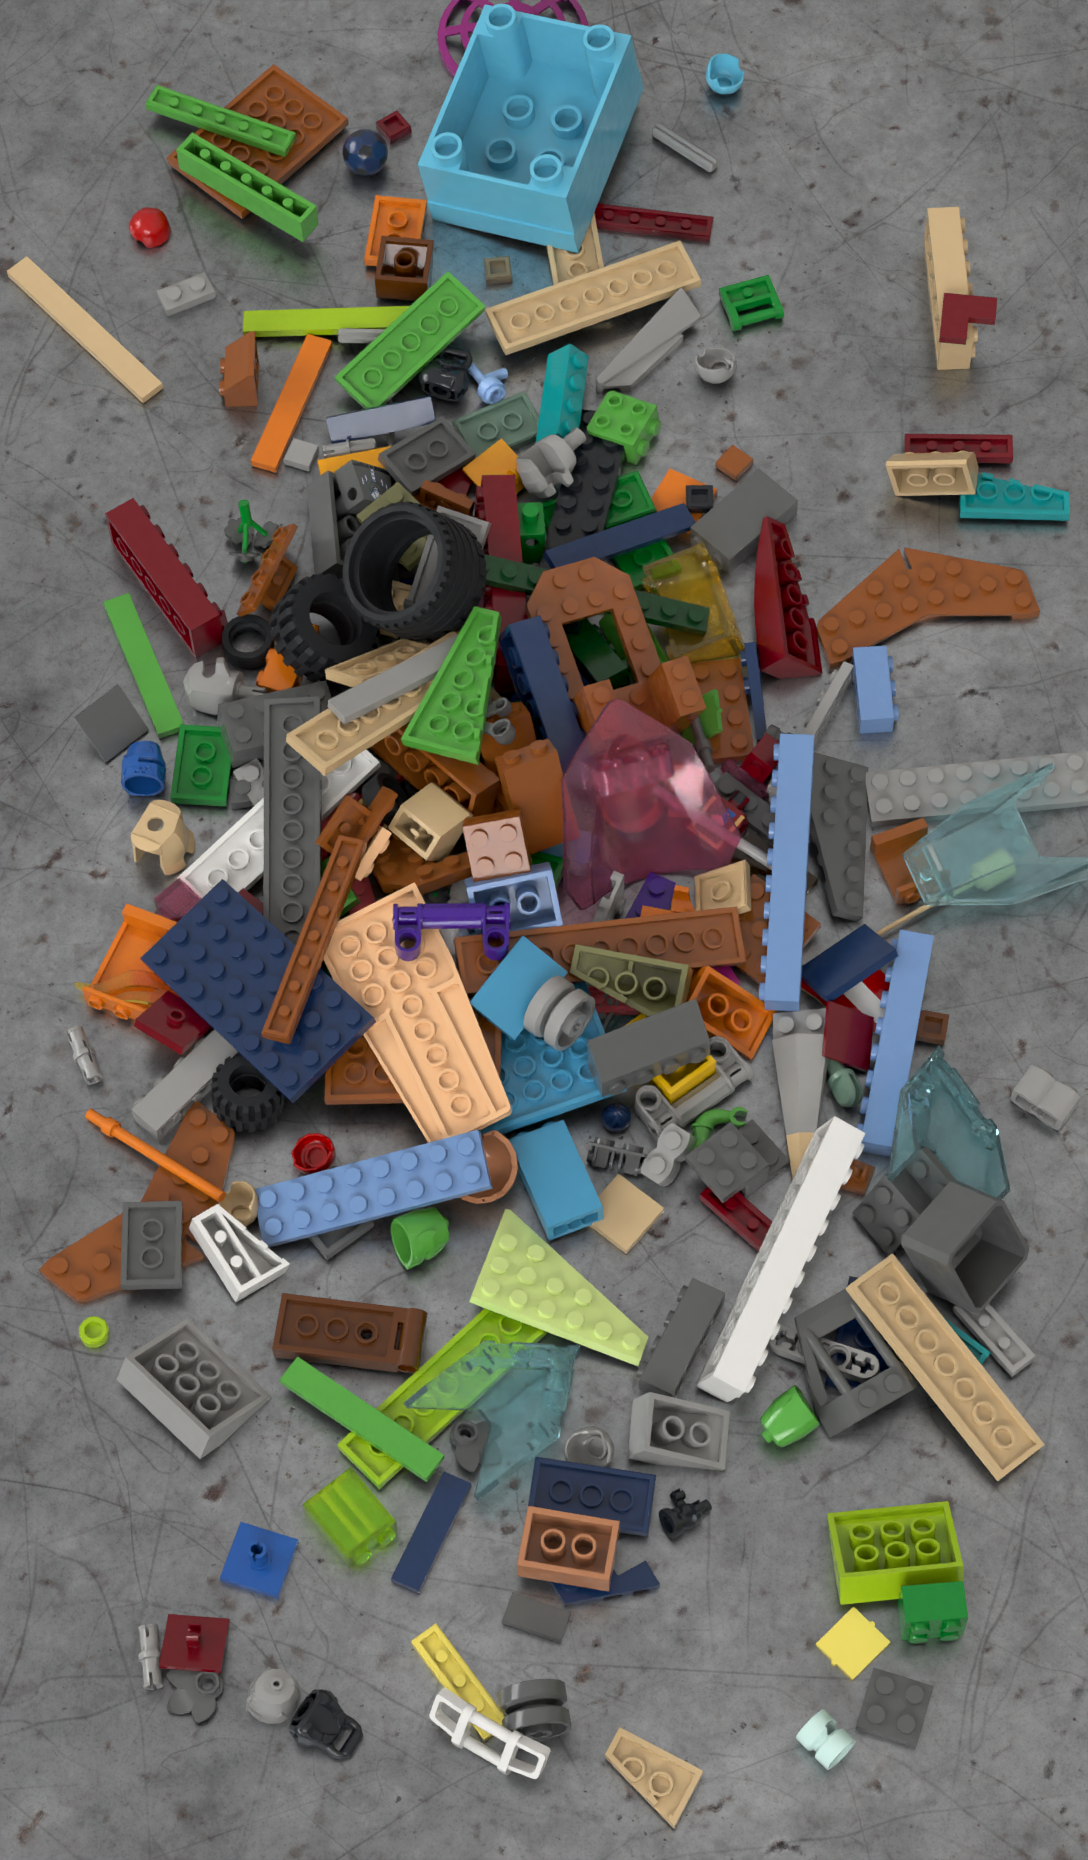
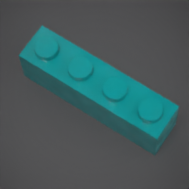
[536,344,589,442]

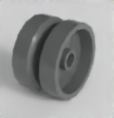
[498,1678,572,1741]

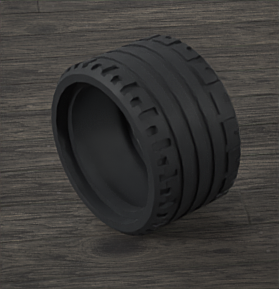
[342,501,487,643]

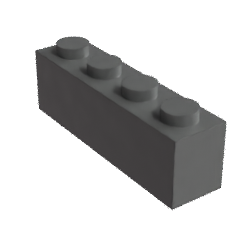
[637,1278,725,1398]

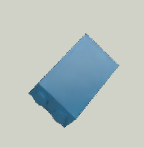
[509,1120,604,1241]

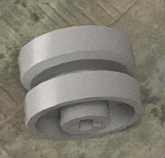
[523,975,596,1051]

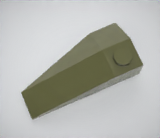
[570,944,693,1017]

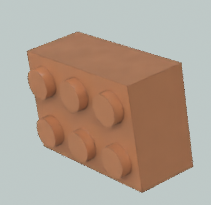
[517,1506,620,1591]

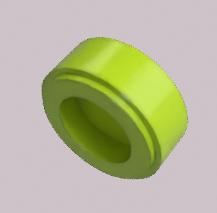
[79,1316,110,1348]

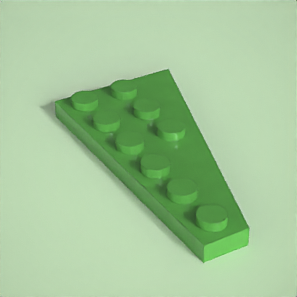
[401,606,502,765]

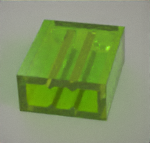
[302,1467,398,1568]

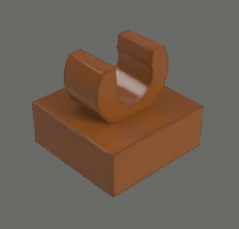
[840,1159,875,1196]

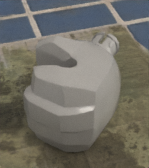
[516,428,586,499]
[183,657,267,715]

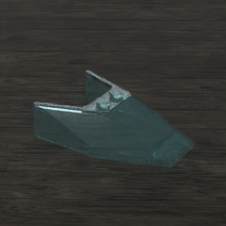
[902,762,1088,905]

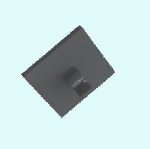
[74,684,149,762]

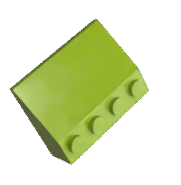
[827,1501,964,1605]

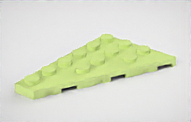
[469,1208,648,1366]

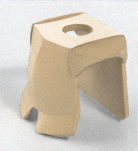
[130,800,195,875]

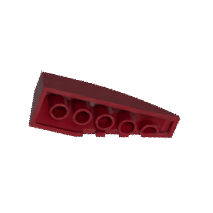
[754,516,823,679]

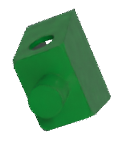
[517,502,546,564]

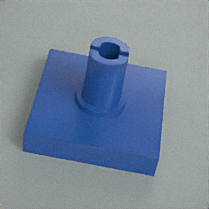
[220,1522,299,1600]

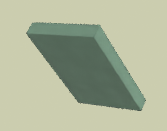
[452,391,539,458]

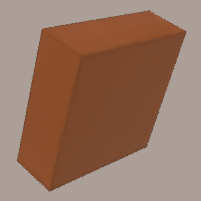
[715,445,753,481]

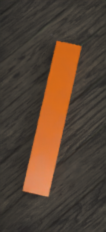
[251,334,333,473]

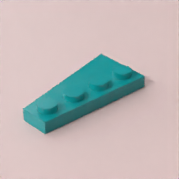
[960,472,1070,521]

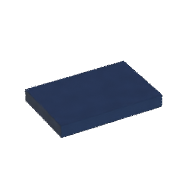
[801,924,898,1002]

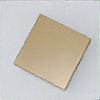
[694,860,751,915]
[590,1174,664,1254]

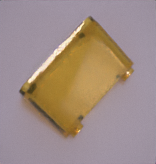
[642,542,745,663]

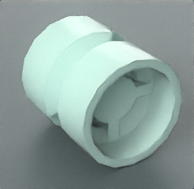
[796,1709,856,1770]

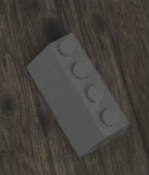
[307,471,361,580]
[587,999,710,1097]

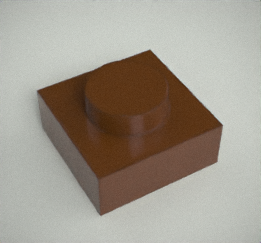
[916,1010,949,1045]

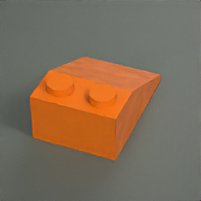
[686,965,777,1060]

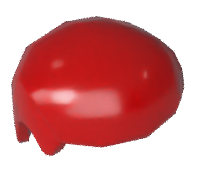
[129,207,172,248]
[291,1133,336,1175]

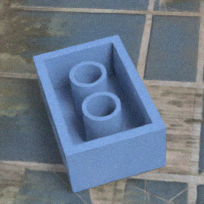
[464,862,563,935]

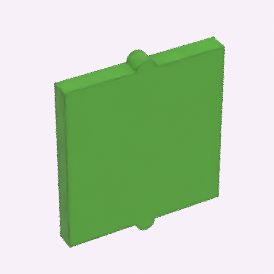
[682,689,723,750]

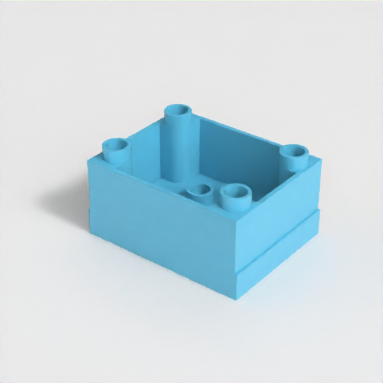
[418,4,644,253]

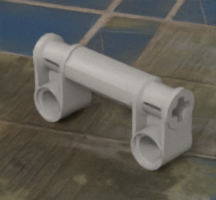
[634,1036,754,1141]

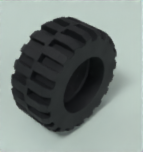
[270,573,380,684]

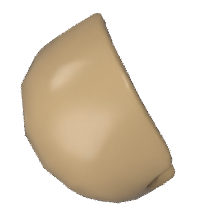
[218,1181,259,1226]

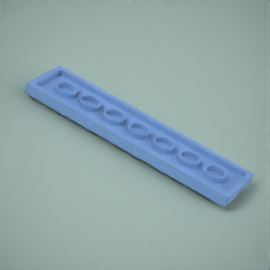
[255,1130,493,1248]

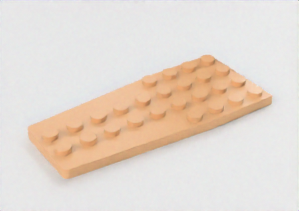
[323,882,512,1143]

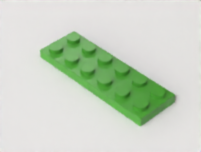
[334,271,486,409]

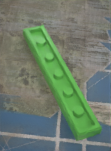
[145,85,296,158]
[103,593,184,739]
[279,1356,445,1482]

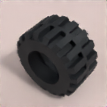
[211,1053,285,1132]

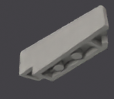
[596,288,701,393]

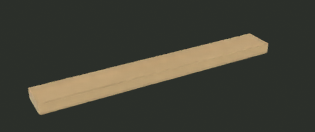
[7,256,163,403]

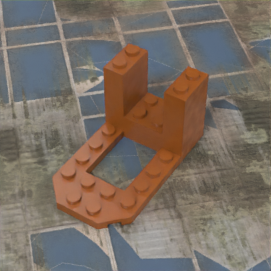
[525,557,707,760]
[372,701,578,895]

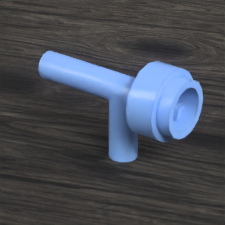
[460,360,508,405]

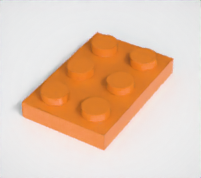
[364,195,427,266]

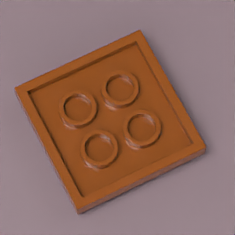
[734,874,821,985]

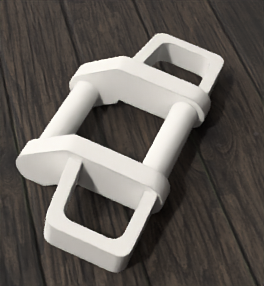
[429,1688,551,1779]

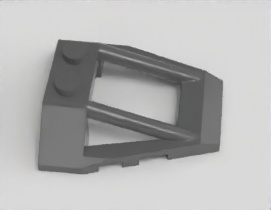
[794,1289,921,1438]

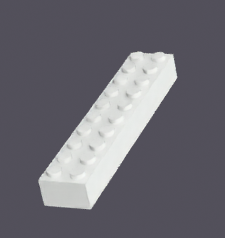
[695,1116,865,1403]

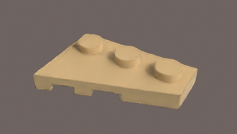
[605,1727,703,1829]

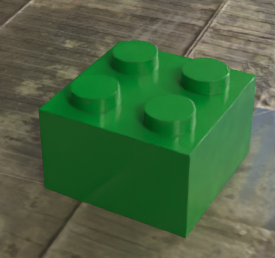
[897,1581,968,1644]

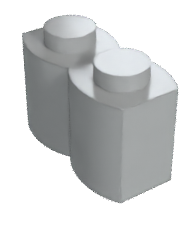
[1010,1065,1081,1131]
[641,1123,696,1187]

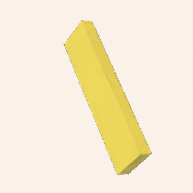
[411,1623,506,1742]

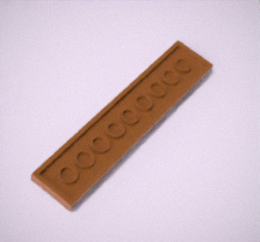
[453,906,746,996]

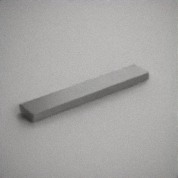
[327,634,459,725]

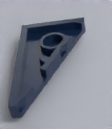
[740,642,767,740]

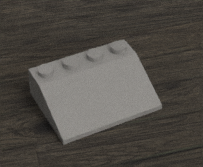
[116,1318,270,1459]

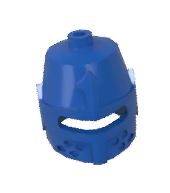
[121,741,166,797]

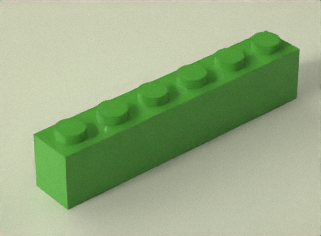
[176,132,319,242]

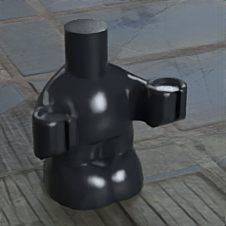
[659,1488,712,1539]

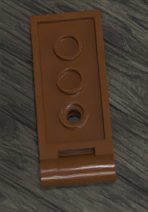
[272,1293,428,1373]

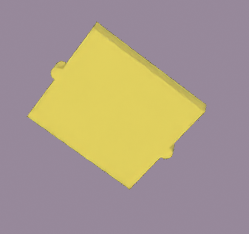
[816,1607,891,1681]

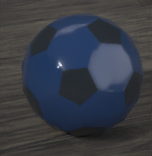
[342,129,388,176]

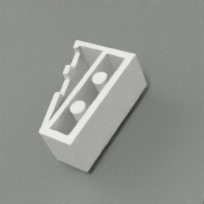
[189,1204,290,1302]

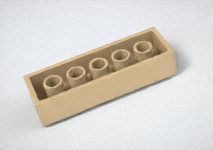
[924,207,978,370]

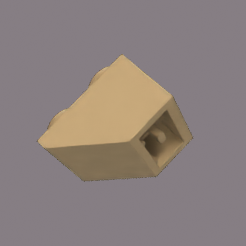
[388,782,473,861]

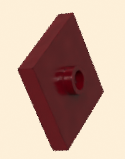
[134,991,212,1055]

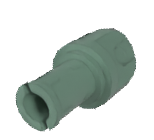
[827,1059,863,1107]

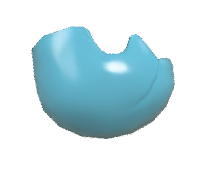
[706,53,745,95]

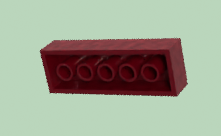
[105,498,224,659]

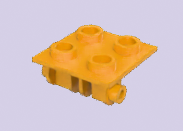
[462,438,525,494]

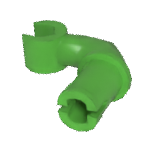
[691,1107,748,1150]

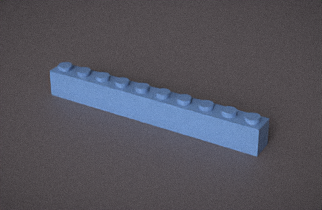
[759,734,815,1011]

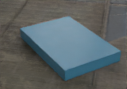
[470,936,568,1040]

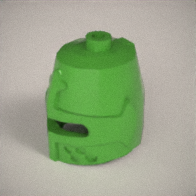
[391,1207,449,1270]
[760,1385,820,1448]

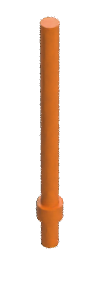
[85,1109,226,1202]

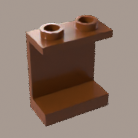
[870,817,951,905]

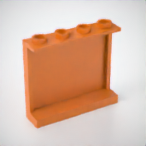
[82,903,179,1020]

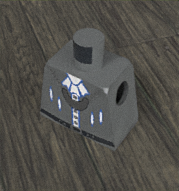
[334,460,391,514]

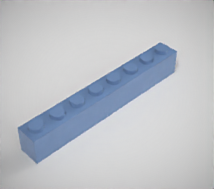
[857,929,934,1158]

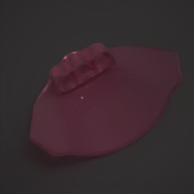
[561,699,741,910]

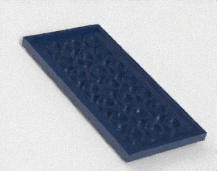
[140,879,376,1104]

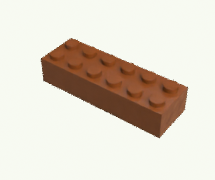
[369,722,500,817]

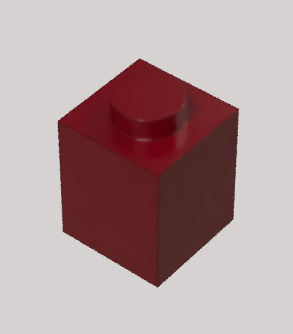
[740,732,780,784]

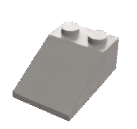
[627,1392,730,1471]

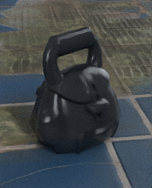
[419,345,473,401]
[289,1689,363,1759]

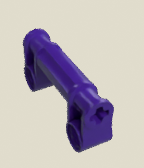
[393,903,510,961]

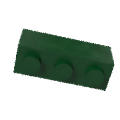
[565,618,631,690]

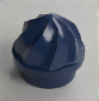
[602,1103,631,1132]

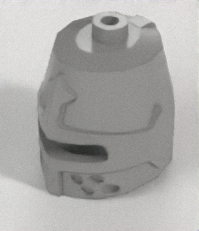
[246,1667,301,1724]

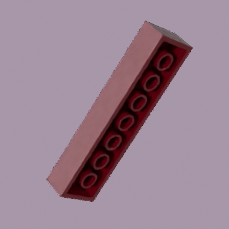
[474,474,528,693]

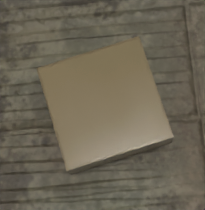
[484,256,512,285]

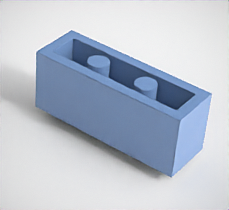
[852,646,899,734]

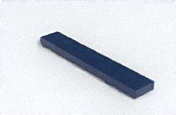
[543,503,696,569]

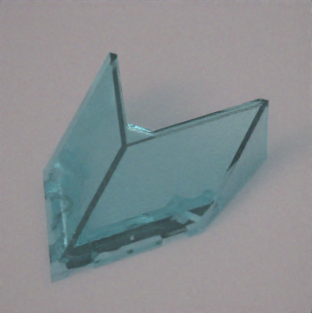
[887,1046,1011,1200]
[403,1341,580,1501]

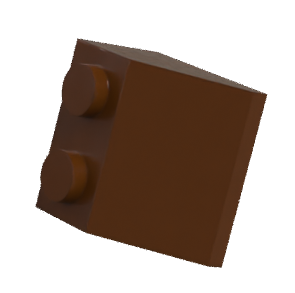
[375,236,434,301]

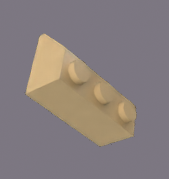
[886,451,979,496]

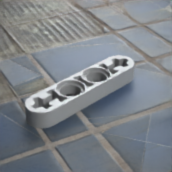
[769,1325,880,1383]

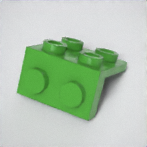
[587,391,661,465]

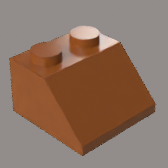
[219,331,259,407]

